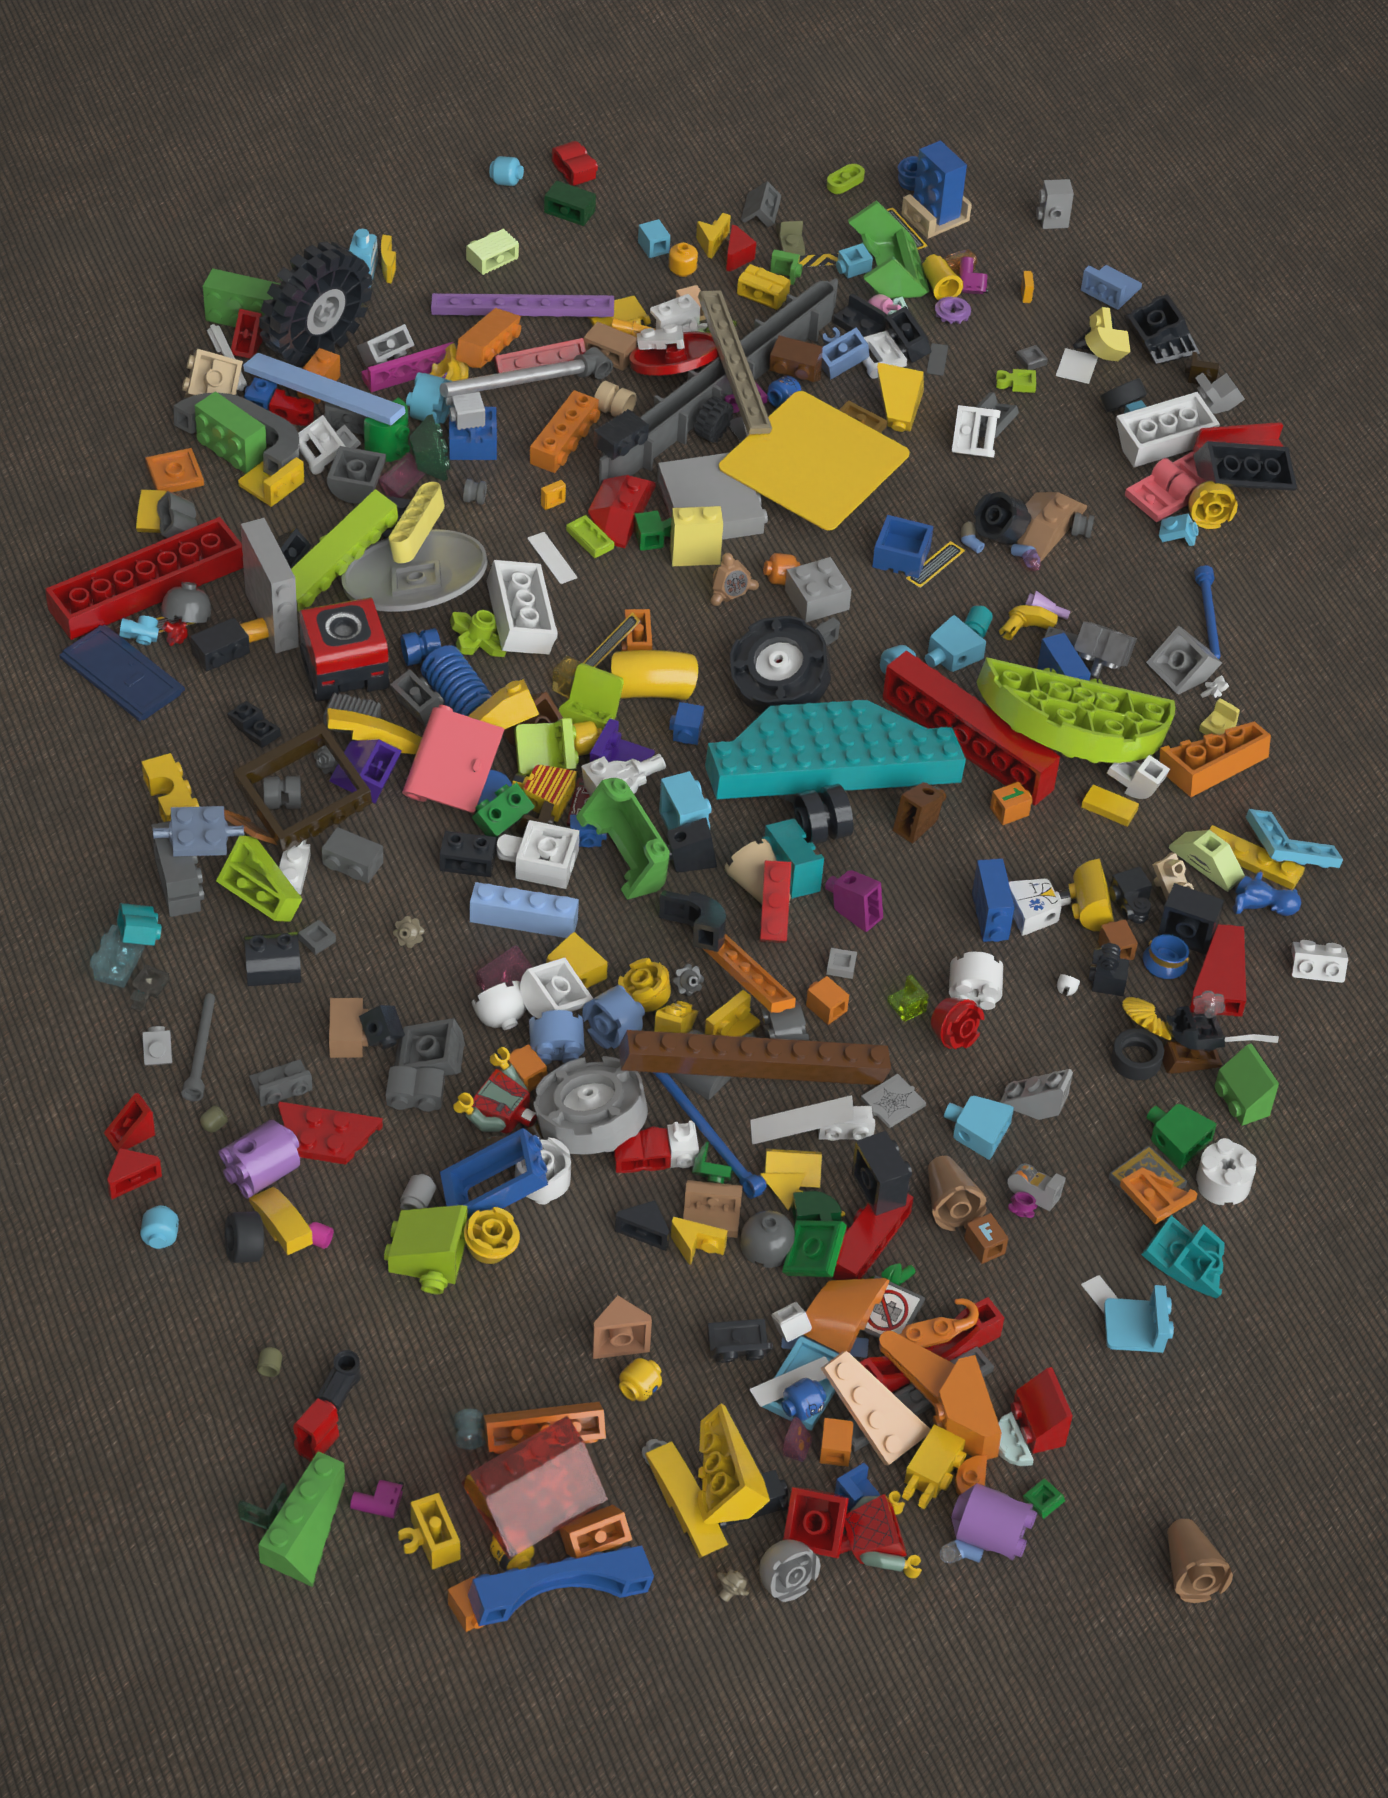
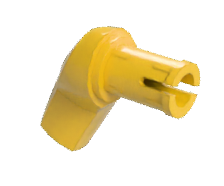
[999,605,1058,640]

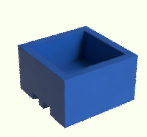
[449,407,497,460]
[872,515,934,578]

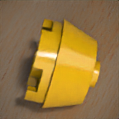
[618,958,671,1012]
[464,1207,520,1264]

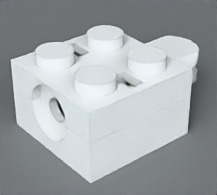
[497,820,580,889]

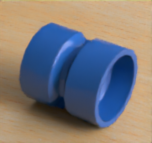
[400,628,441,666]

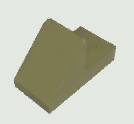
[776,221,805,256]

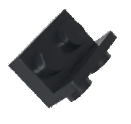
[833,293,887,337]

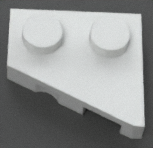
[637,324,685,350]

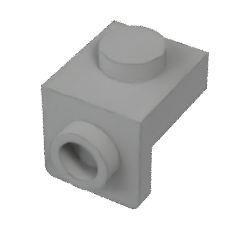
[143,1026,172,1066]

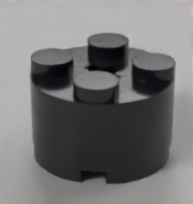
[974,492,1032,545]

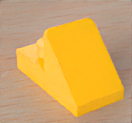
[696,213,731,259]
[671,1217,728,1265]

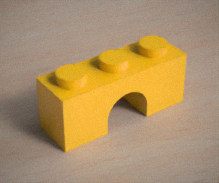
[141,753,199,822]

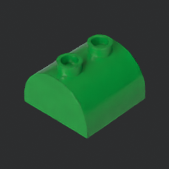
[364,397,410,462]

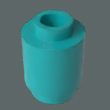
[964,606,993,638]

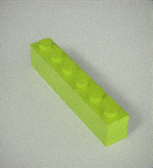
[291,489,398,613]

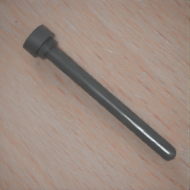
[181,993,215,1101]

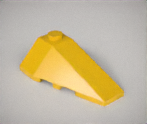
[468,679,539,729]
[697,1403,770,1525]

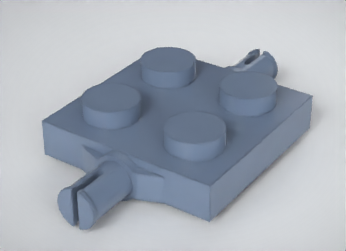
[153,806,244,856]

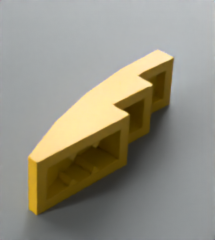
[326,708,422,754]
[645,1442,728,1558]

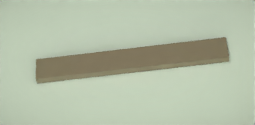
[698,290,772,434]

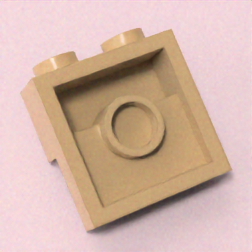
[182,349,243,398]

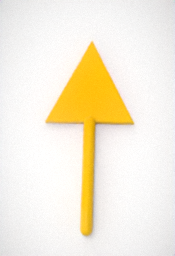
[760,1173,845,1217]

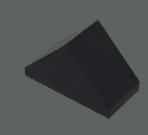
[615,1200,670,1251]

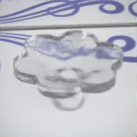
[1193,991,1225,1018]

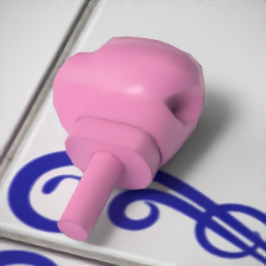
[868,294,901,314]

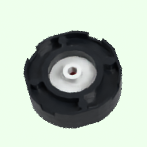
[730,616,831,714]

